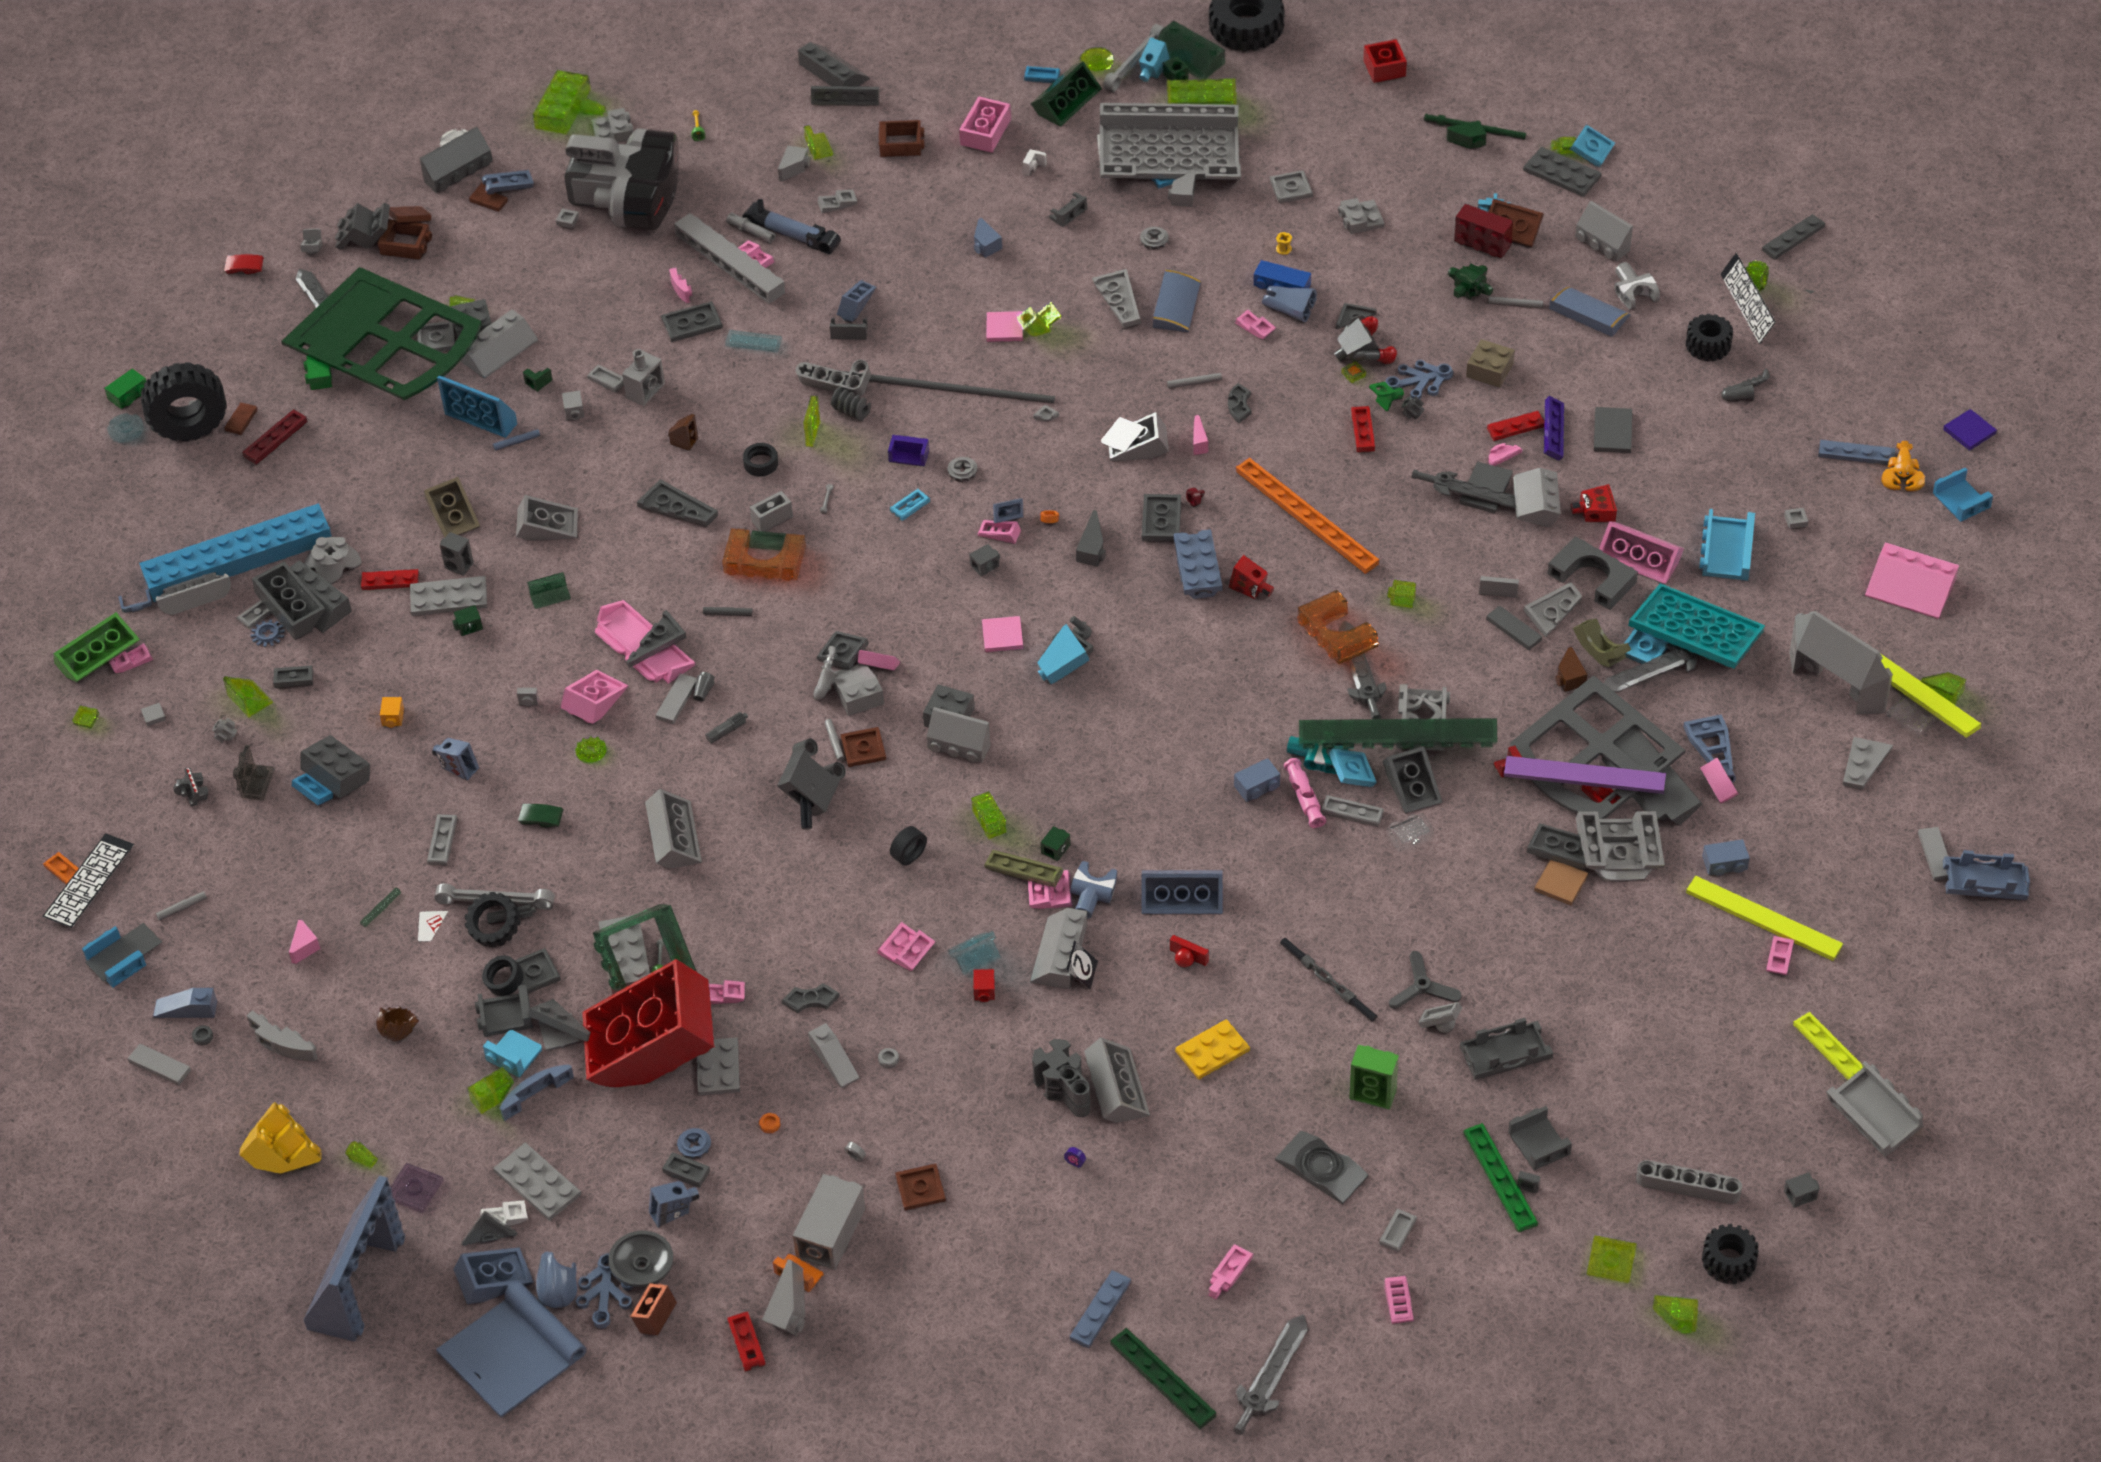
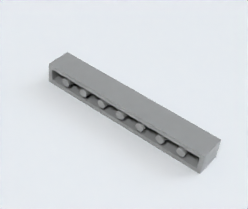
[674,213,785,304]

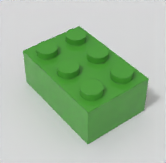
[1349,1045,1399,1110]

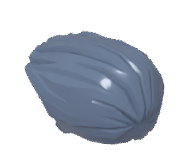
[536,1252,577,1309]

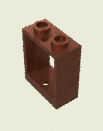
[879,120,925,157]
[378,219,432,260]

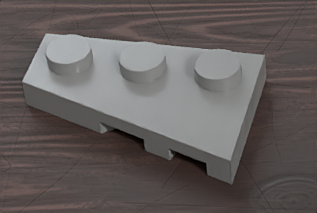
[1524,582,1582,637]
[1843,737,1893,789]

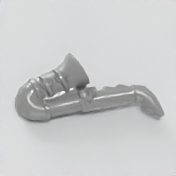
[813,646,839,700]

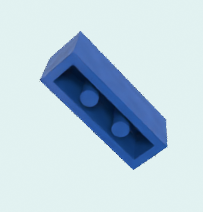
[1253,260,1311,289]

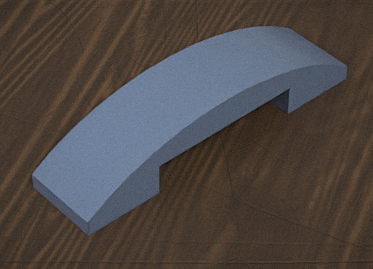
[500,1064,574,1121]

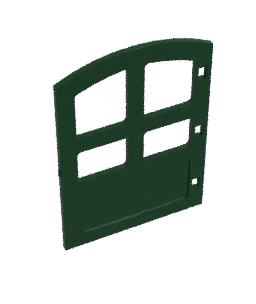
[281,267,482,400]

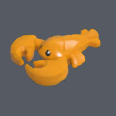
[1881,441,1925,491]

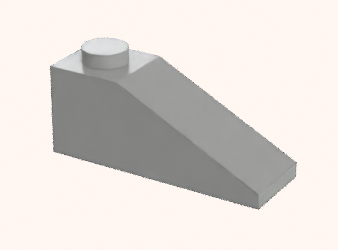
[808,1023,859,1088]

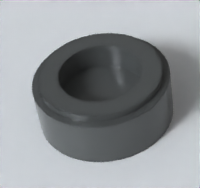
[192,1025,213,1045]

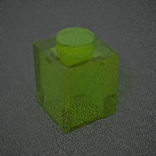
[1387,580,1416,608]

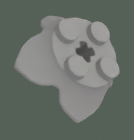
[305,537,362,584]

